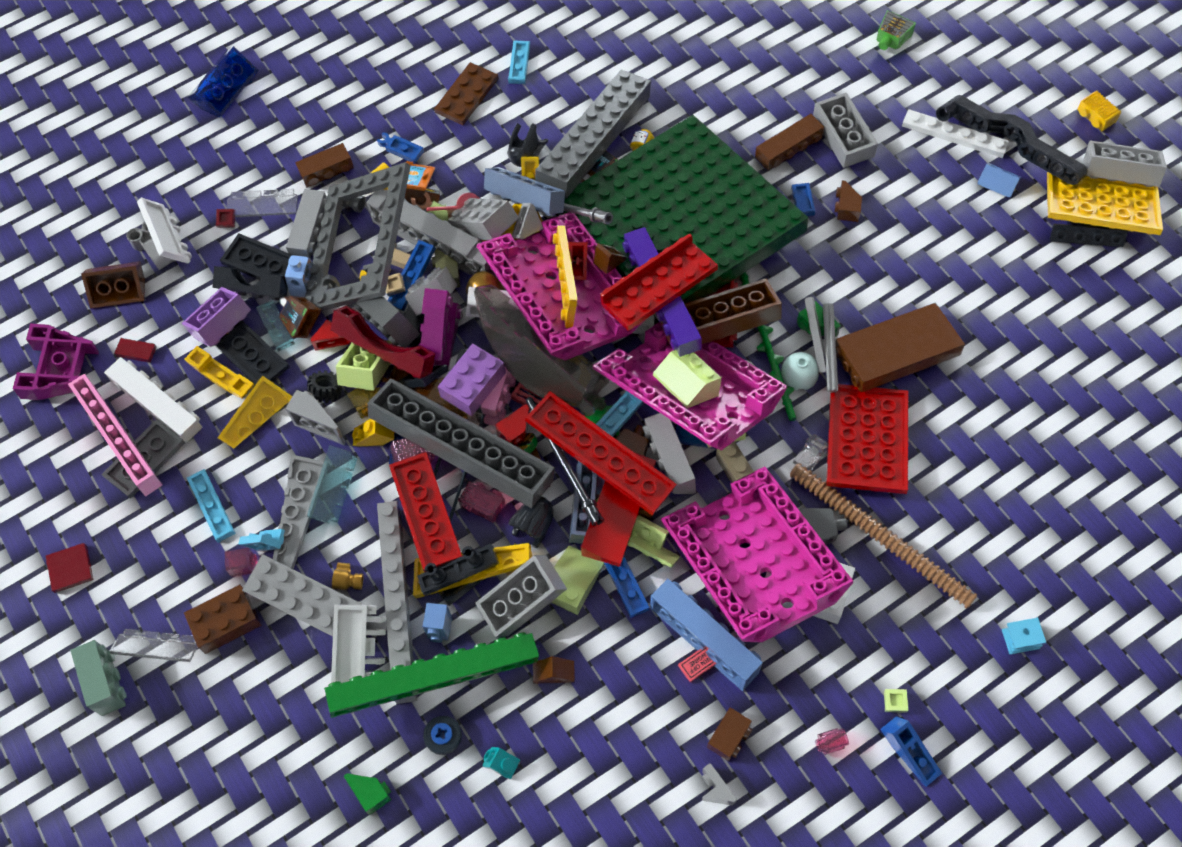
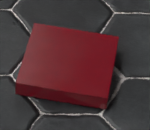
[45,543,94,593]

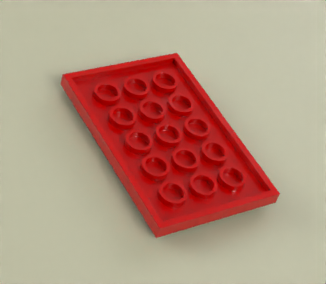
[826,384,908,494]

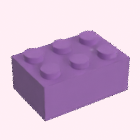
[181,287,251,347]
[438,343,506,416]

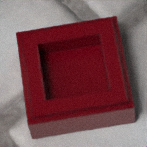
[216,209,236,228]

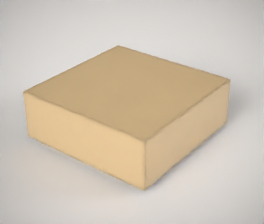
[386,273,405,296]

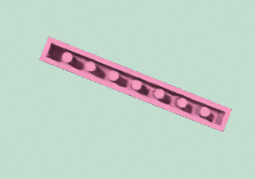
[68,374,162,496]

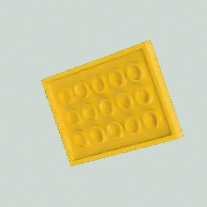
[1047,172,1163,235]

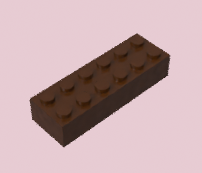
[661,278,782,345]

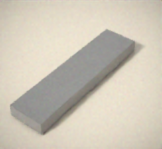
[805,297,826,373]

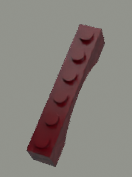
[331,306,436,379]

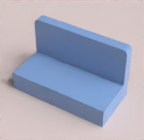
[978,163,1021,197]

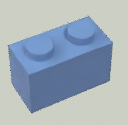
[422,603,452,643]

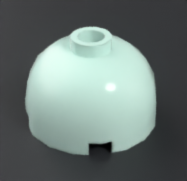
[781,352,819,390]

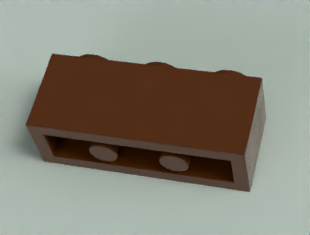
[295,143,354,188]

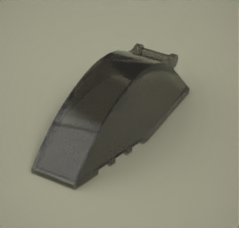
[474,284,610,416]

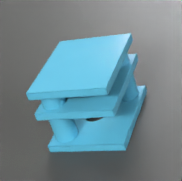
[1002,617,1046,655]

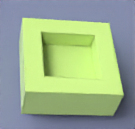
[884,689,908,713]

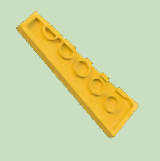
[553,226,578,328]
[413,543,531,598]

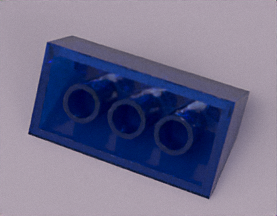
[188,46,259,118]

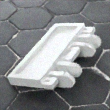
[137,197,192,263]
[331,604,386,683]

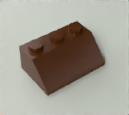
[81,261,145,309]

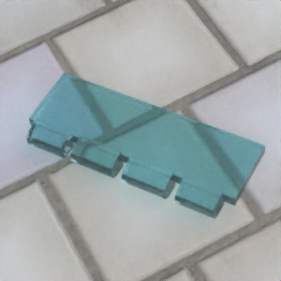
[306,445,358,524]

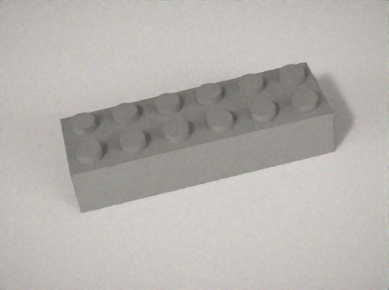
[242,554,371,636]

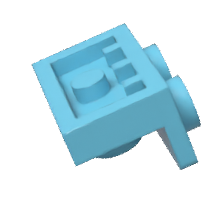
[239,529,285,551]

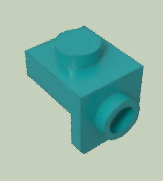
[482,747,520,779]

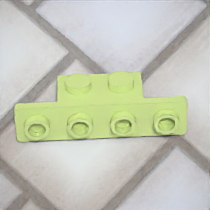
[628,515,679,568]

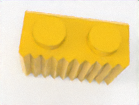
[1077,91,1121,132]

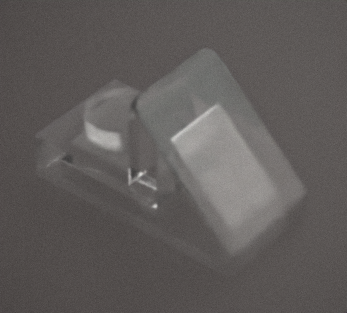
[793,434,828,471]

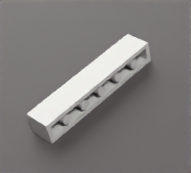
[104,357,203,443]

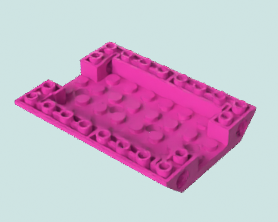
[477,212,645,360]
[592,322,787,451]
[661,466,853,642]

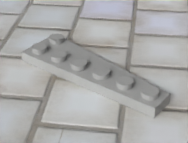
[273,455,329,569]

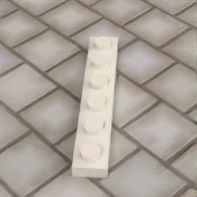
[902,109,1009,158]

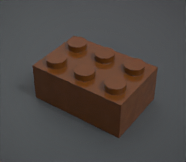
[184,584,262,654]

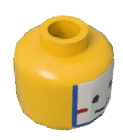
[630,129,654,151]

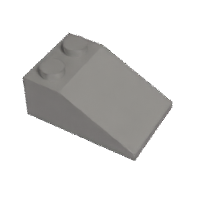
[285,390,346,445]

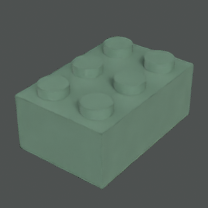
[70,640,126,716]

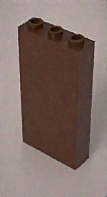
[835,302,965,393]

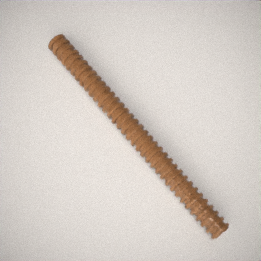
[790,463,977,609]

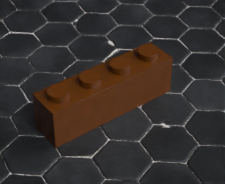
[755,114,824,171]

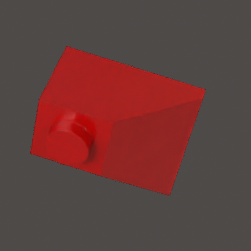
[495,403,530,447]

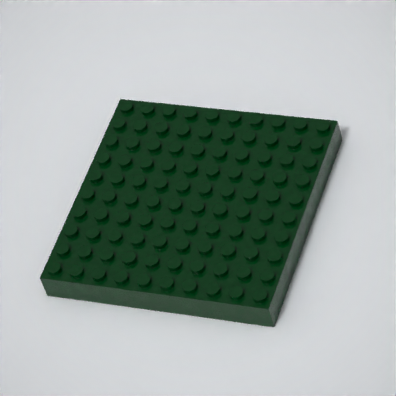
[556,115,808,323]

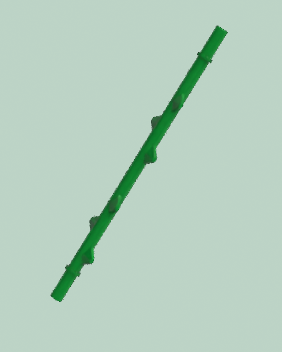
[739,272,797,421]

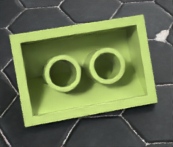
[653,350,721,408]

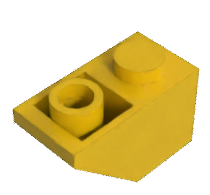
[352,419,394,447]

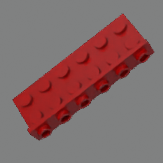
[600,234,718,331]

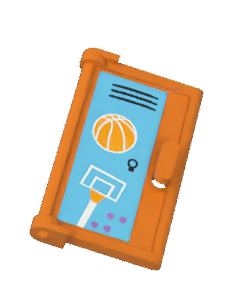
[406,161,435,191]

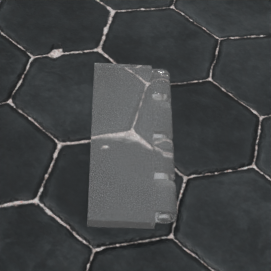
[227,189,297,217]
[110,629,198,662]

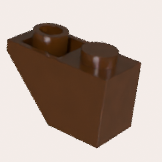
[834,180,862,222]

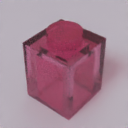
[225,548,257,577]

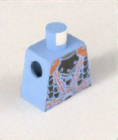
[285,255,313,297]

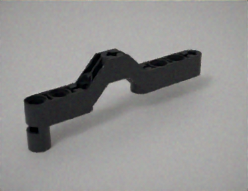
[936,95,1088,185]

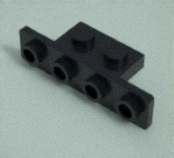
[1049,221,1128,247]

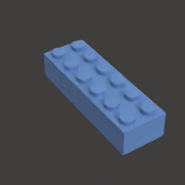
[650,579,763,692]

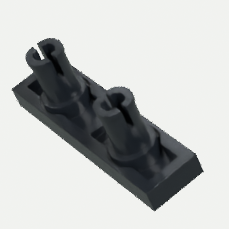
[417,543,499,596]

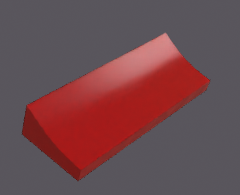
[581,452,656,567]

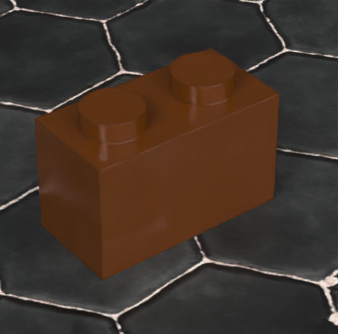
[707,707,753,762]

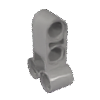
[126,221,175,270]

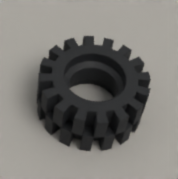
[307,370,342,403]

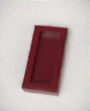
[114,338,157,363]

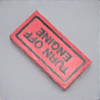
[678,647,716,683]

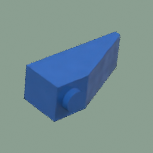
[880,716,942,787]

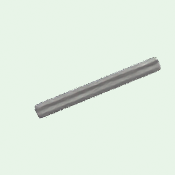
[823,303,838,392]

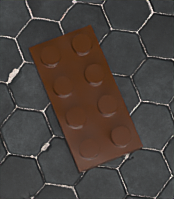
[434,62,499,125]

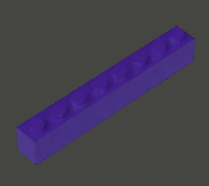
[622,227,702,357]

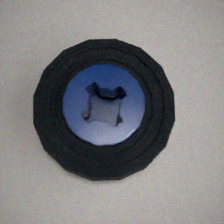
[423,716,462,755]

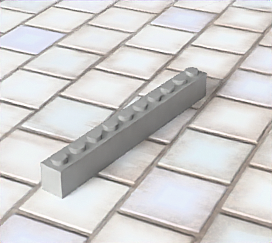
[377,501,417,704]

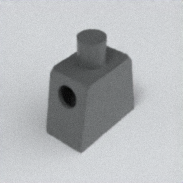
[799,508,847,545]

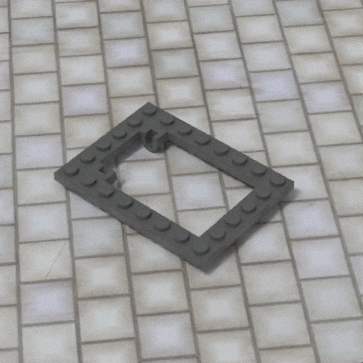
[305,162,411,311]

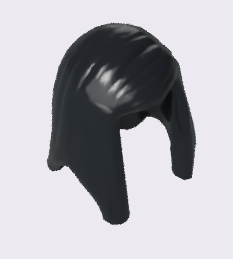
[507,123,548,167]
[508,496,554,548]

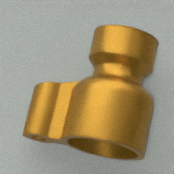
[332,562,364,590]

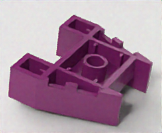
[419,288,463,368]
[12,323,99,400]

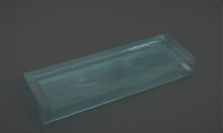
[256,300,295,352]

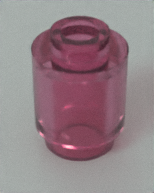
[815,728,849,755]

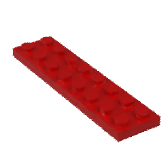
[525,391,677,516]

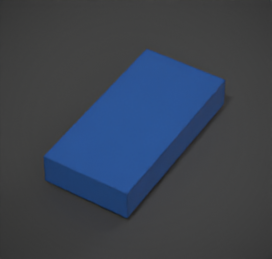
[791,183,816,216]

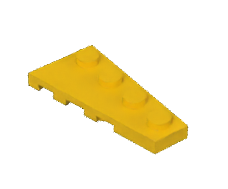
[218,376,293,449]

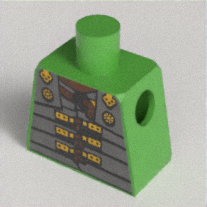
[876,10,916,50]

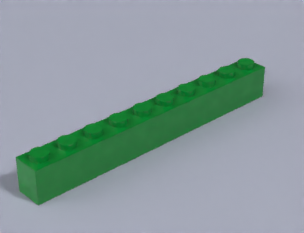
[324,632,539,718]

